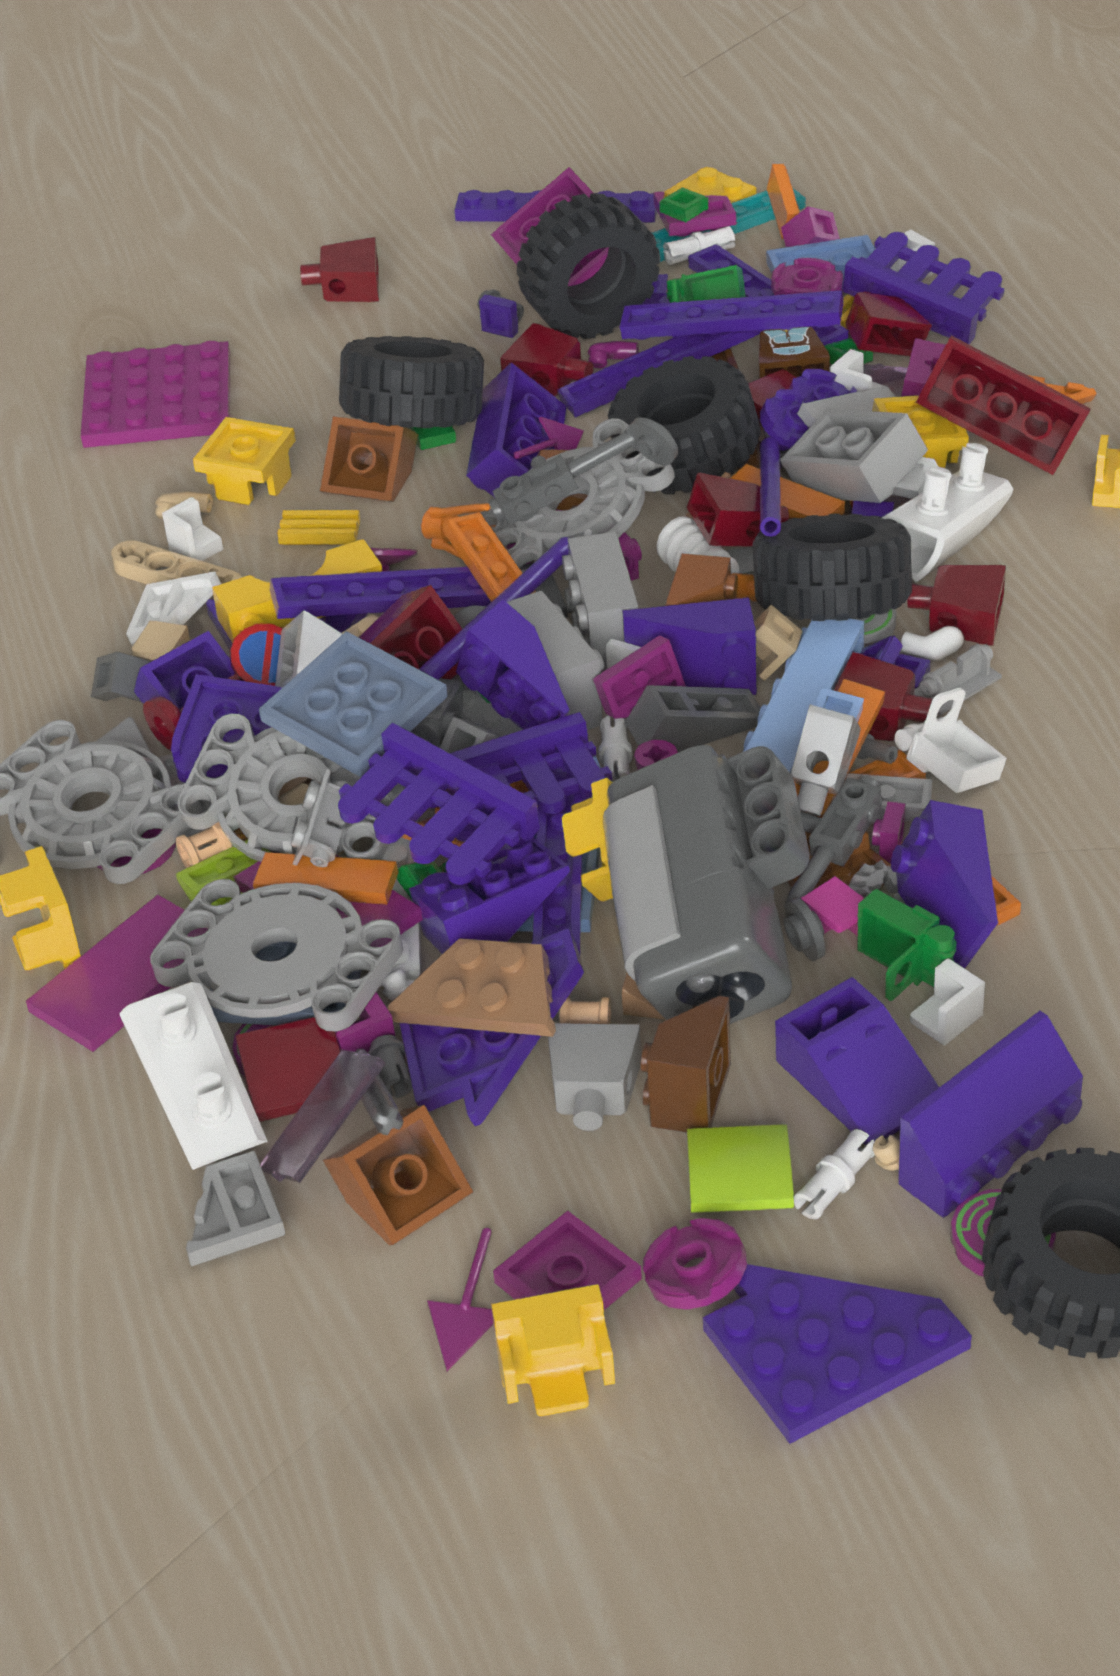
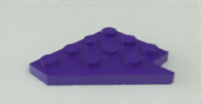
[400,928,584,1127]
[703,1264,972,1444]

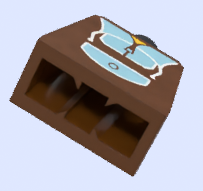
[759,327,830,379]

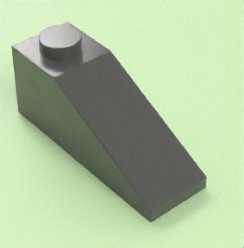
[625,685,761,753]

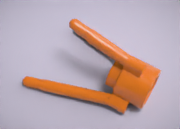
[421,503,496,559]

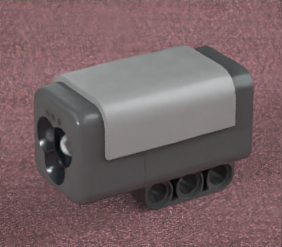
[603,745,809,1024]

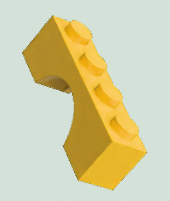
[212,539,382,643]

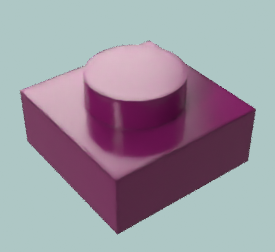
[872,801,906,864]

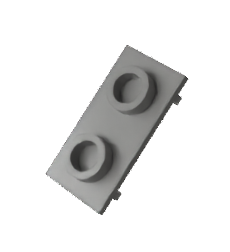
[915,644,1002,715]
[290,768,349,867]

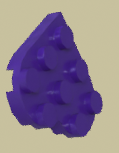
[760,369,858,451]
[171,674,282,783]

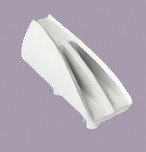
[882,443,1014,583]
[119,982,267,1170]

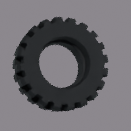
[517,193,660,339]
[339,336,484,428]
[607,356,761,494]
[753,514,912,621]
[982,1147,1120,1359]

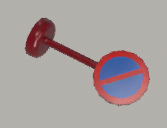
[143,624,283,751]

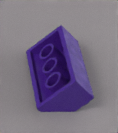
[466,363,567,498]
[898,1010,1083,1218]

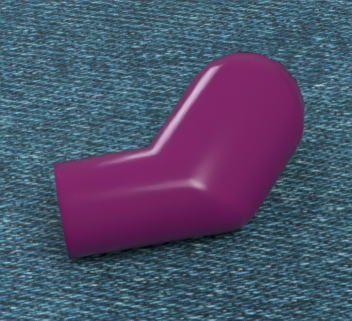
[587,341,639,369]

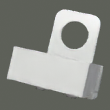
[894,688,1007,793]

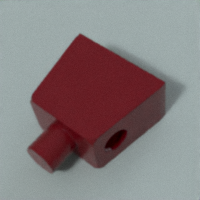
[300,237,379,302]
[846,291,932,357]
[500,323,594,396]
[686,473,789,547]
[907,565,1006,646]
[834,652,933,741]

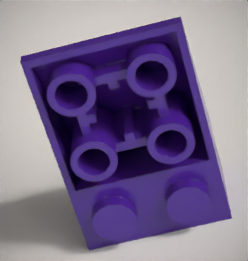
[456,599,569,730]
[409,837,570,954]
[775,977,939,1145]

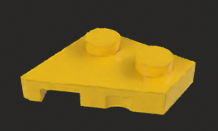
[664,166,757,203]

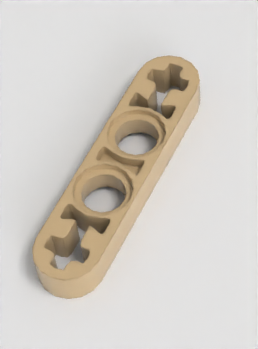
[111,540,242,603]

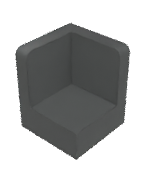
[91,652,151,702]

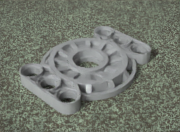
[480,418,675,573]
[177,713,406,862]
[0,720,203,884]
[150,879,403,1031]

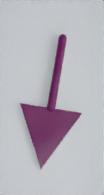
[513,417,584,459]
[427,1227,494,1372]

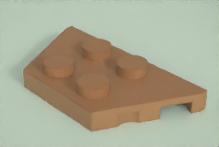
[387,939,556,1037]

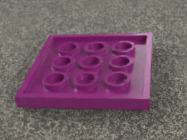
[80,341,230,448]

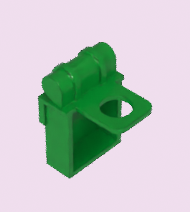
[666,265,746,303]
[857,889,956,1001]

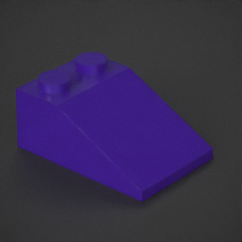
[622,598,757,695]
[134,630,235,709]
[891,800,998,969]

